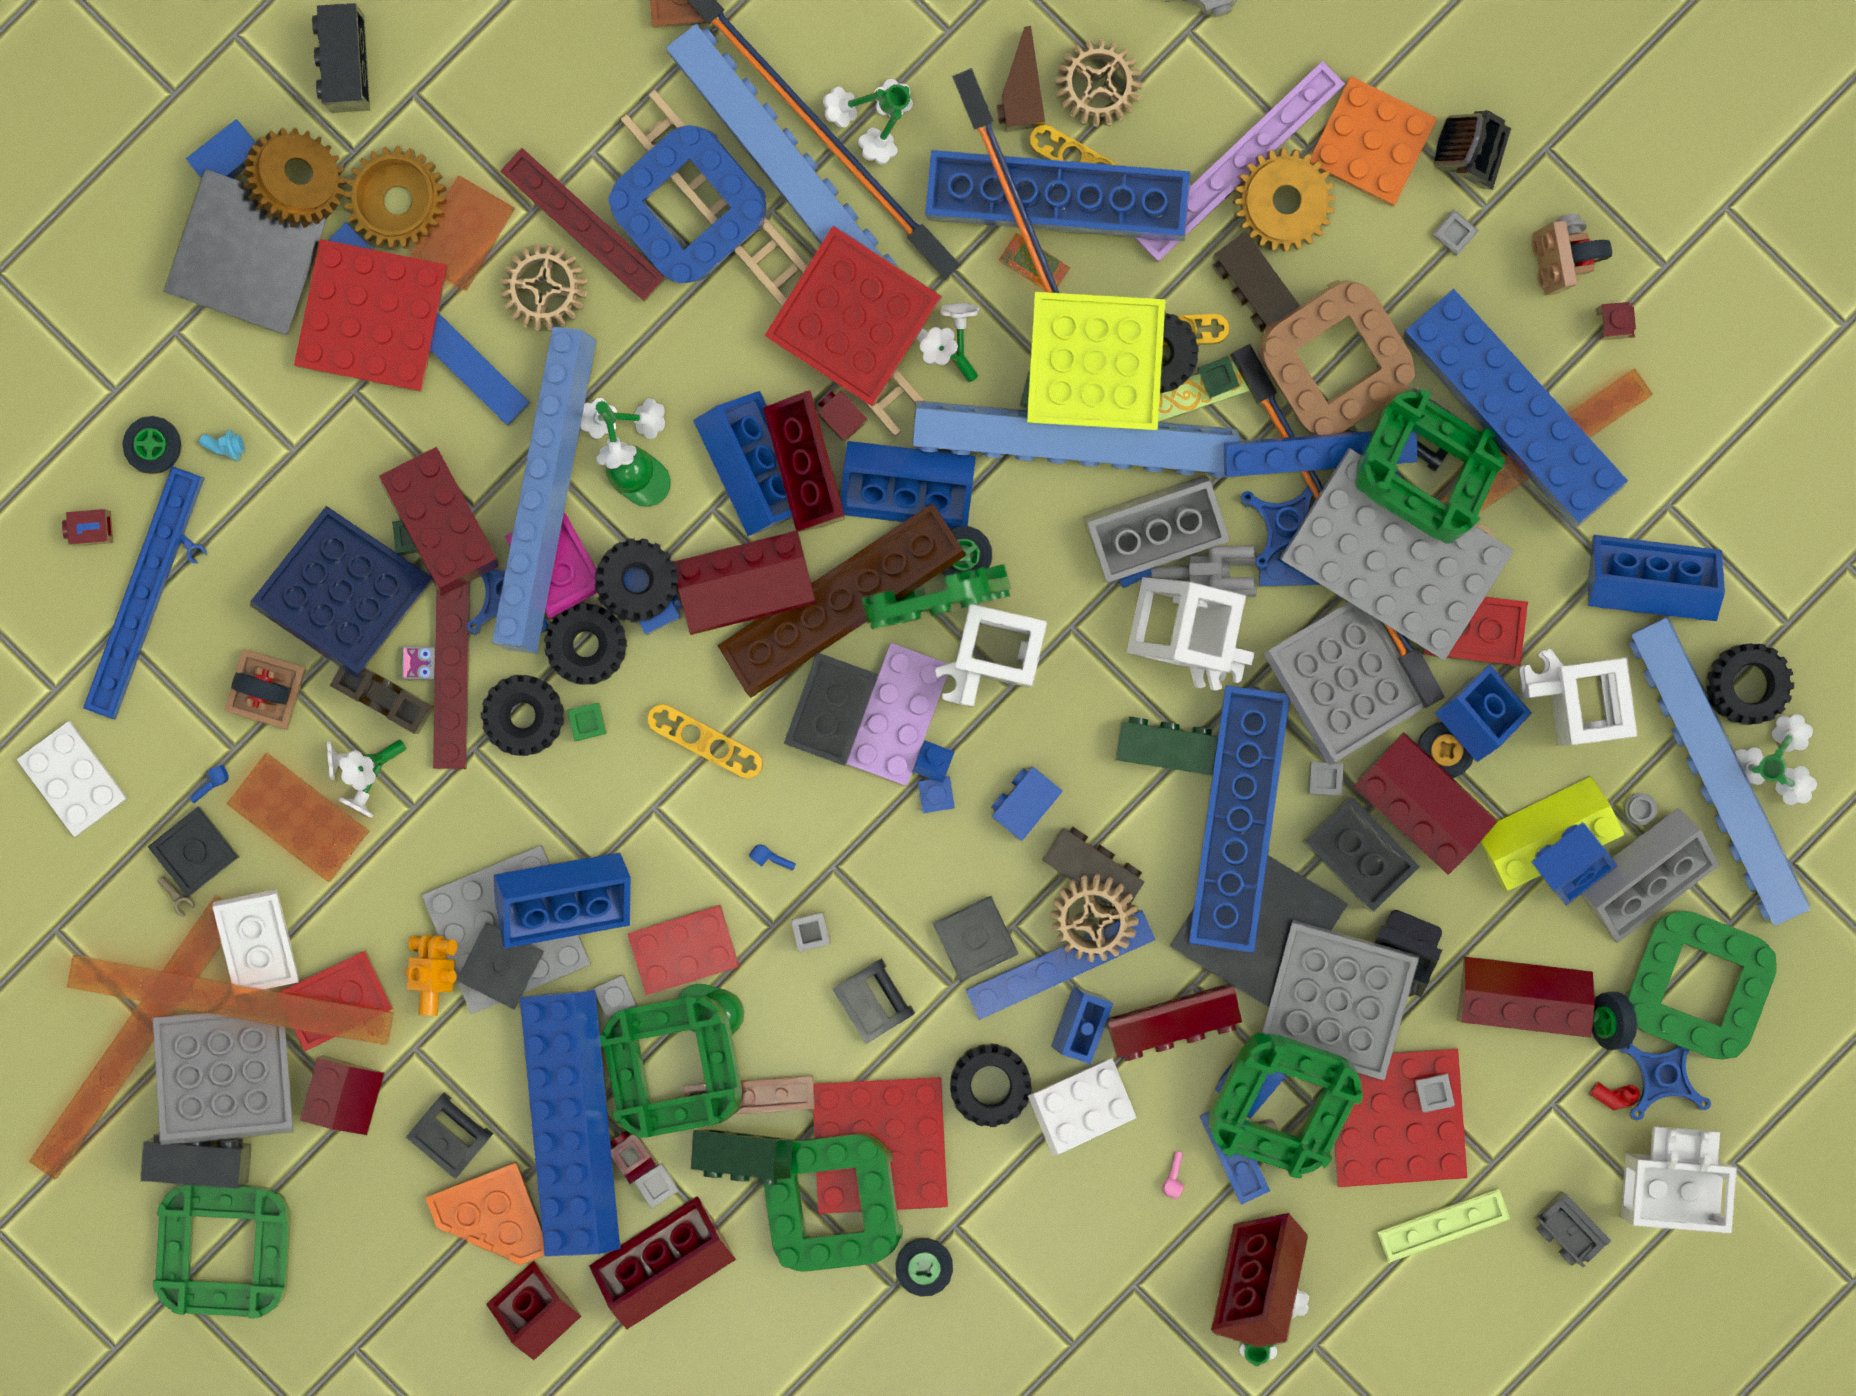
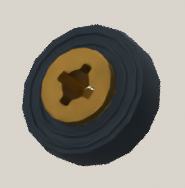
[1417,722,1474,778]

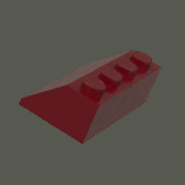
[763,390,845,532]
[672,530,816,635]
[1354,732,1498,875]
[1457,956,1594,1038]
[1107,983,1242,1061]
[589,1196,736,1330]
[1211,1213,1308,1347]

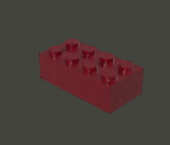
[379,446,499,596]

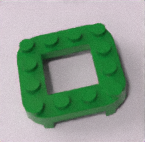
[1355,389,1505,544]
[862,564,1011,629]
[1625,910,1777,1060]
[600,995,742,1138]
[1208,1033,1363,1178]
[764,1132,903,1272]
[153,1184,290,1319]

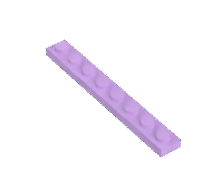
[1136,61,1345,263]

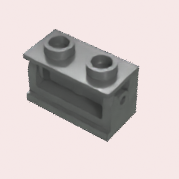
[1534,1191,1611,1268]

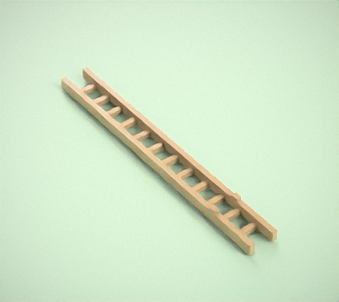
[621,90,924,437]

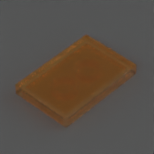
[410,175,515,291]

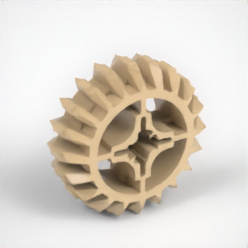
[1055,39,1142,127]
[500,244,588,331]
[1050,874,1139,962]

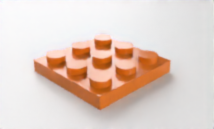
[1309,76,1437,206]

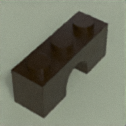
[329,667,434,734]

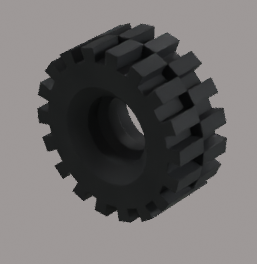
[1160,313,1199,393]
[594,538,678,623]
[544,603,627,685]
[481,675,564,756]

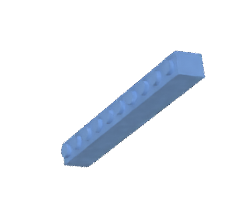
[666,24,898,267]
[492,327,597,654]
[913,401,1240,478]
[1629,616,1810,926]

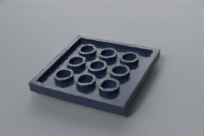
[250,506,432,678]

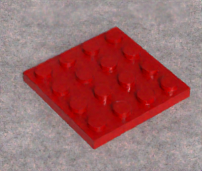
[765,226,943,406]
[294,239,448,392]
[1334,1048,1468,1187]
[813,1077,948,1214]

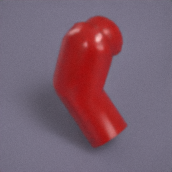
[1589,1081,1640,1110]

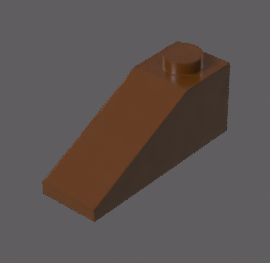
[996,26,1045,132]

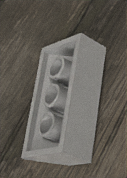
[1083,475,1230,583]
[1581,807,1720,943]

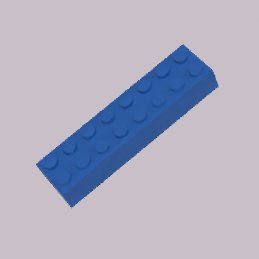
[925,150,1191,242]
[1403,289,1628,529]
[1189,685,1290,953]
[520,990,620,1257]

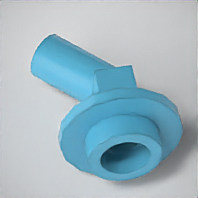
[199,430,245,461]

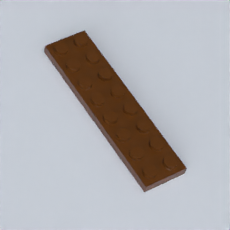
[717,503,967,698]

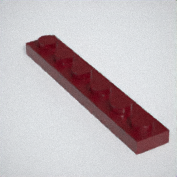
[500,148,666,302]
[433,582,470,769]

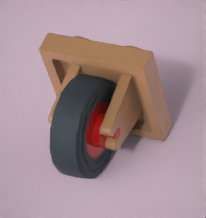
[1532,220,1612,296]
[224,649,306,729]

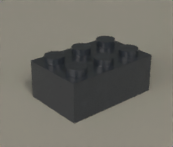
[312,3,370,113]
[784,652,879,766]
[1302,796,1420,912]
[140,1132,252,1189]

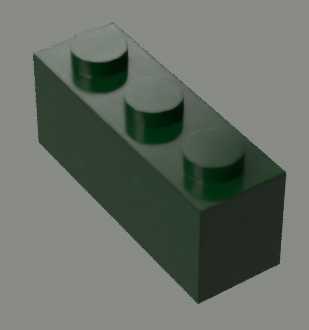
[1115,716,1218,775]
[691,1129,793,1185]

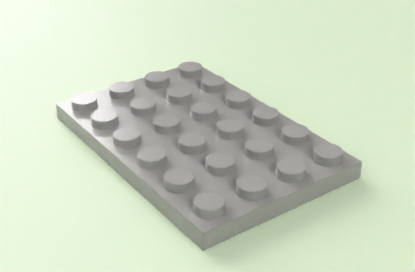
[1280,448,1514,661]

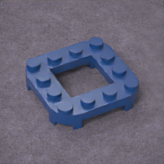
[608,125,766,283]

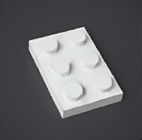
[17,721,128,837]
[212,889,299,995]
[1028,1058,1137,1156]

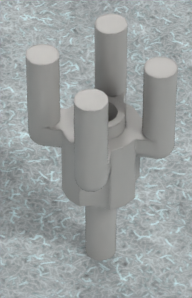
[1151,545,1256,597]

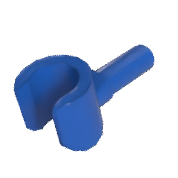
[181,534,207,564]
[190,765,229,803]
[749,844,796,871]

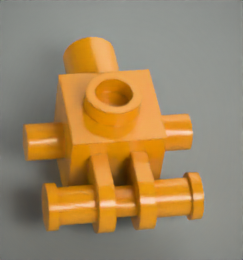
[405,935,458,1016]

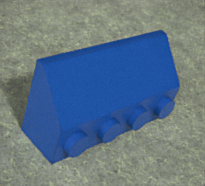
[693,391,792,537]
[841,441,976,528]
[1587,535,1725,621]
[494,852,631,948]

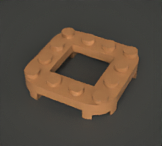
[1258,280,1415,435]

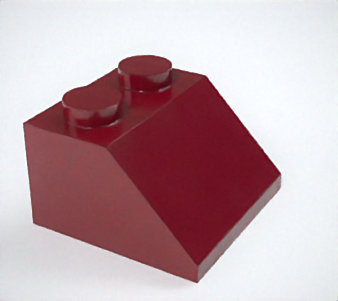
[300,1055,385,1135]
[486,1261,582,1360]

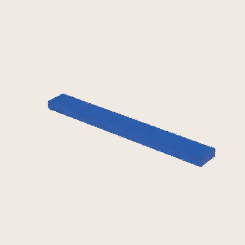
[328,222,530,426]
[83,466,204,720]

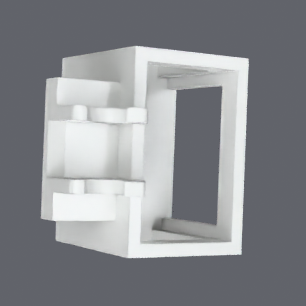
[1126,577,1254,691]
[935,604,1047,707]
[1519,649,1637,746]
[1621,1126,1737,1233]

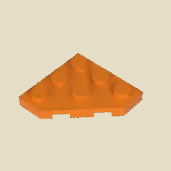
[425,1162,545,1265]

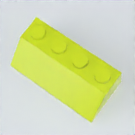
[1480,776,1625,891]

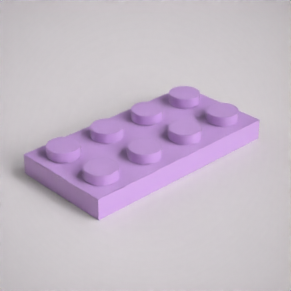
[846,643,948,786]

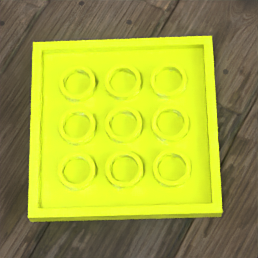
[1027,292,1165,430]

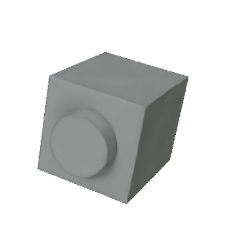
[791,912,831,952]

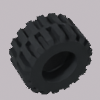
[1706,643,1794,725]
[950,1044,1032,1127]

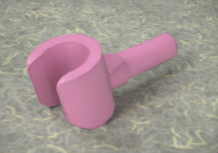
[1162,1151,1185,1199]

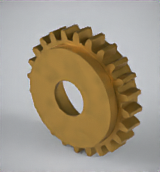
[242,128,346,228]
[343,146,447,250]
[1232,148,1336,251]

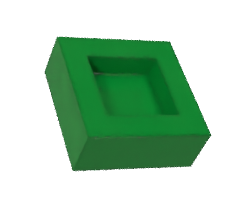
[567,702,607,742]

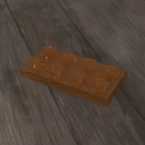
[227,752,370,882]

